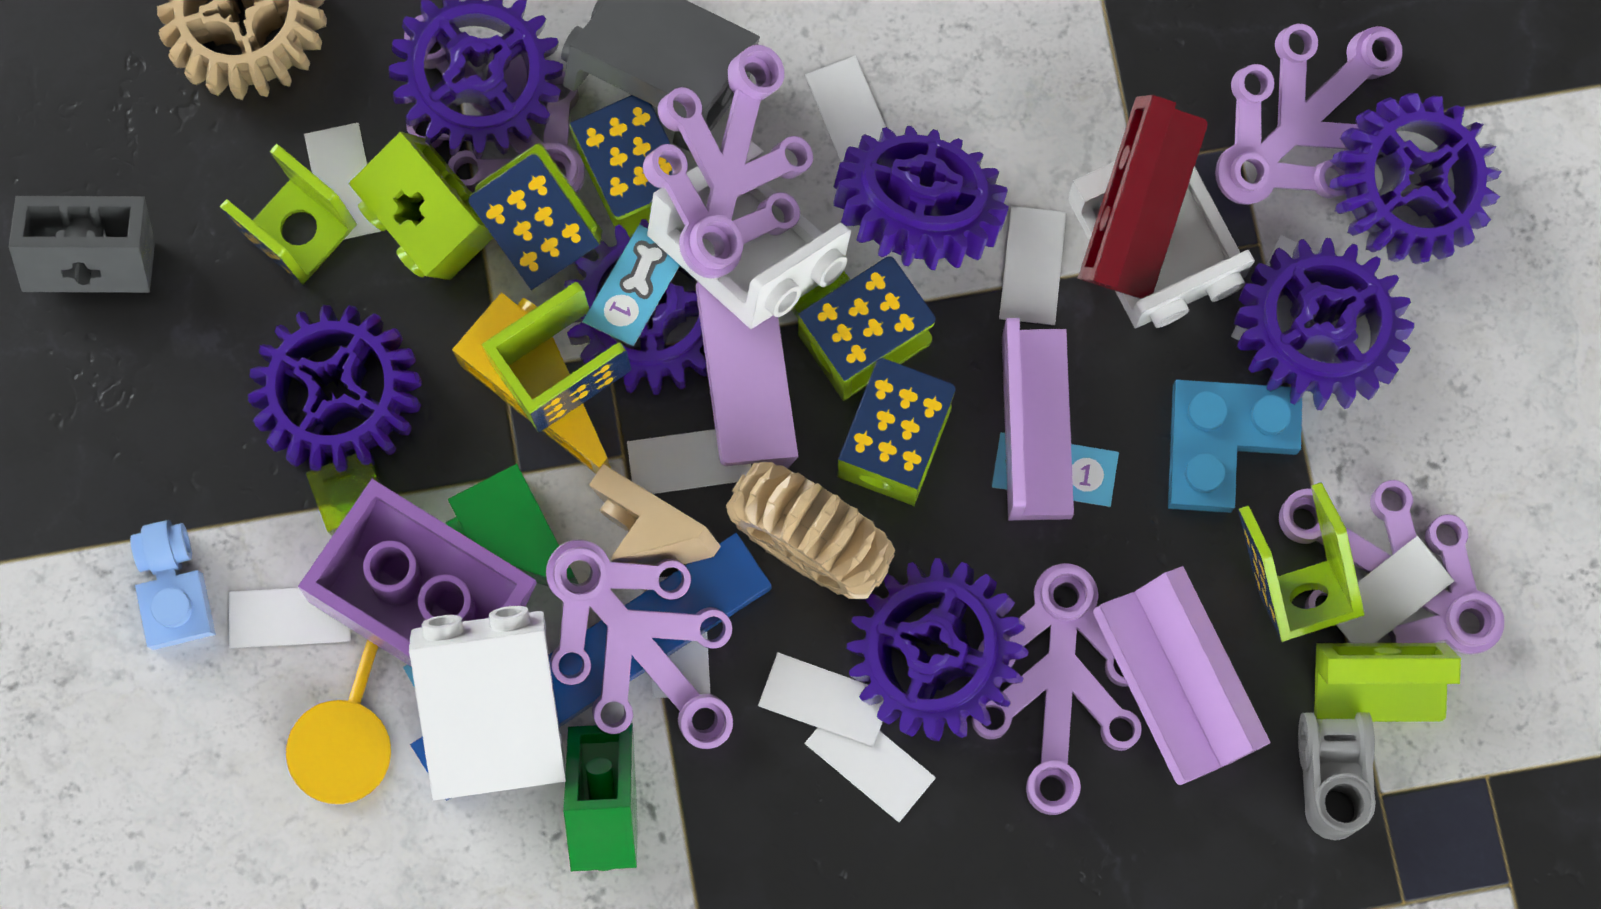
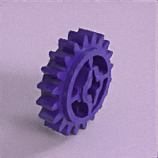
[389,0,563,159]
[833,126,1009,270]
[564,219,708,395]
[1234,238,1414,410]
[846,558,1028,741]

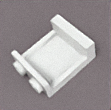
[647,141,851,329]
[1068,161,1255,329]
[409,606,566,800]

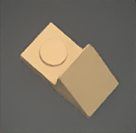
[589,464,721,569]

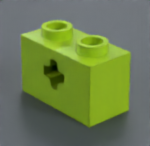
[348,132,494,280]

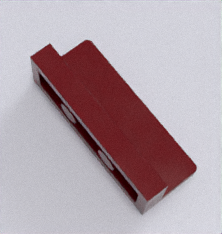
[1077,95,1208,299]

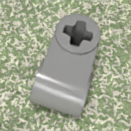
[1298,712,1376,840]

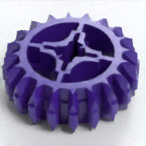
[1328,93,1502,264]
[248,304,422,475]

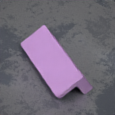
[695,282,798,469]
[1002,318,1074,521]
[1093,566,1271,785]

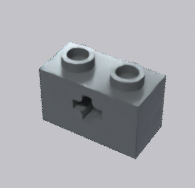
[8,196,155,293]

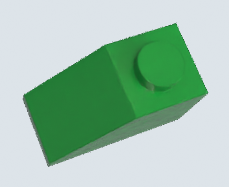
[445,464,579,586]
[563,723,638,872]

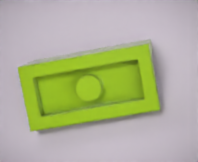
[1314,643,1461,722]

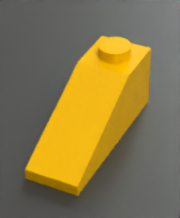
[452,292,611,474]

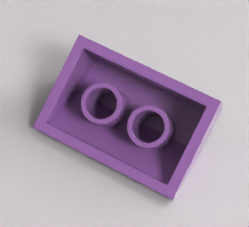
[298,479,537,667]

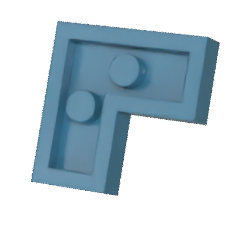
[1168,380,1303,513]

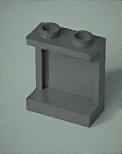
[561,0,760,152]

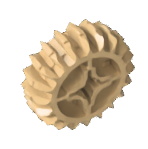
[157,0,327,101]
[726,462,895,599]

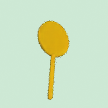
[286,639,391,804]

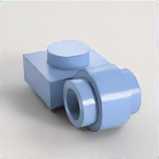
[130,520,216,650]

